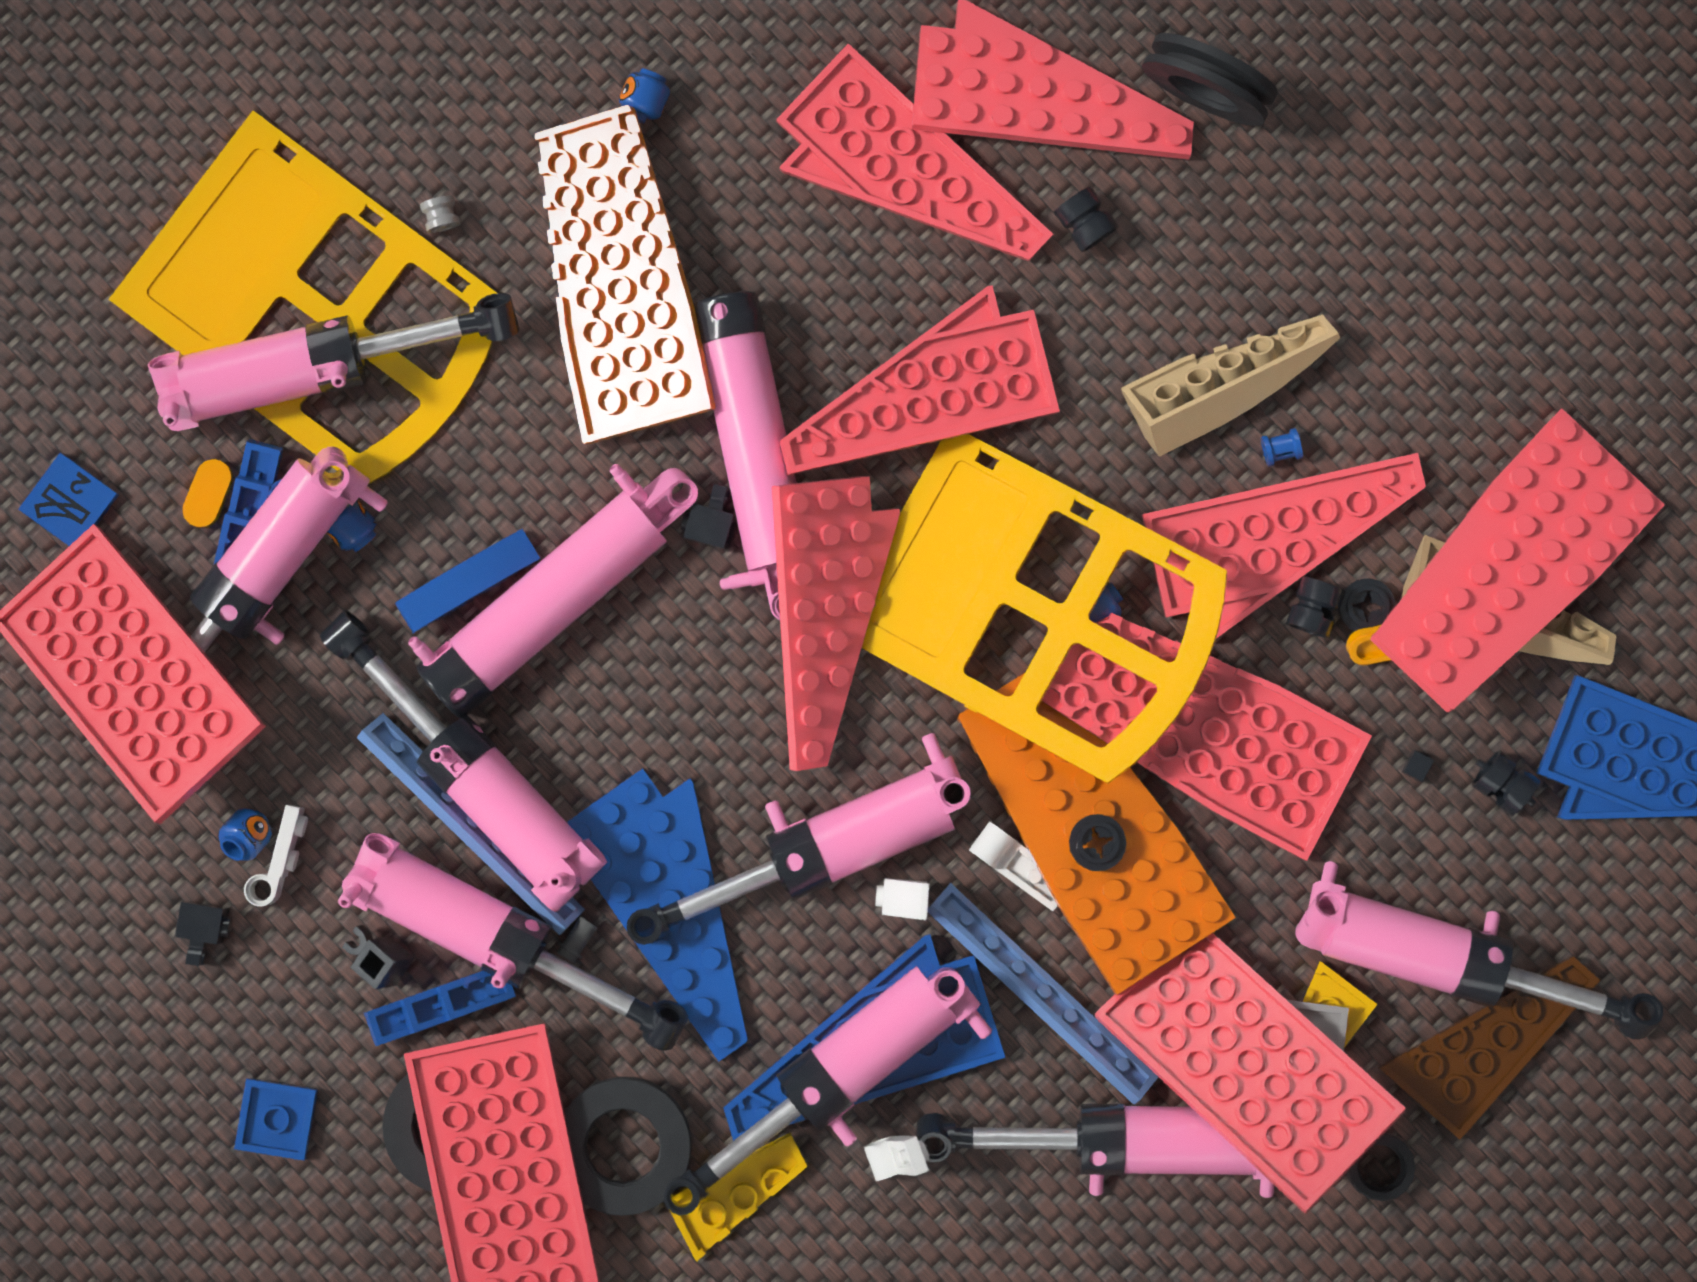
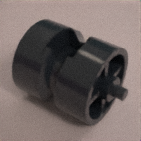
[1472,750,1540,816]

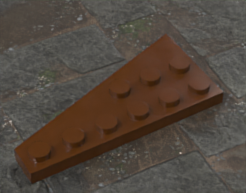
[1378,956,1600,1140]

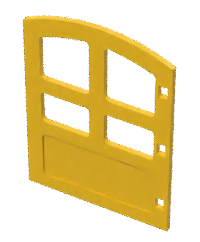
[108,111,497,484]
[862,434,1227,784]

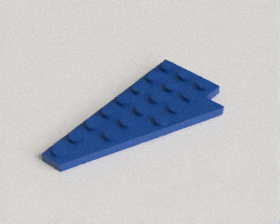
[1536,675,1697,820]
[567,769,748,1061]
[723,934,1005,1141]

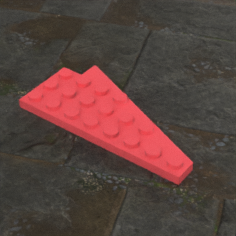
[912,0,1194,160]
[776,44,1053,262]
[779,285,1060,476]
[1142,453,1426,638]
[772,476,900,771]

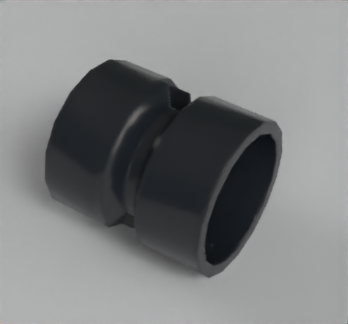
[1054,186,1119,253]
[1286,577,1346,639]

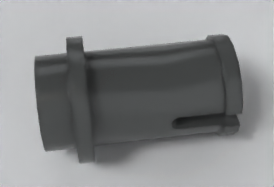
[557,916,598,964]

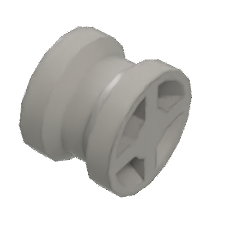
[420,195,461,233]

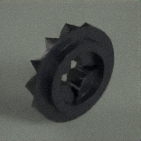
[1340,578,1396,631]
[1069,814,1126,871]

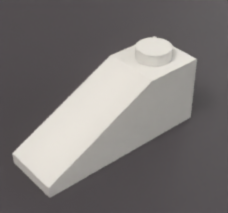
[875,878,929,920]

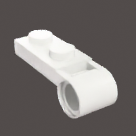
[244,805,308,906]
[969,821,1058,911]
[864,1135,929,1181]

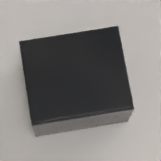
[1401,750,1434,782]

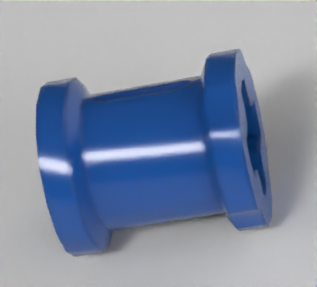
[1261,428,1303,467]

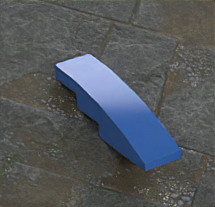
[214,439,284,564]
[395,529,540,634]
[364,970,516,1046]

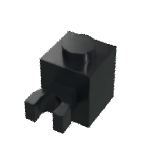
[681,484,737,552]
[175,901,233,966]
[342,925,415,990]

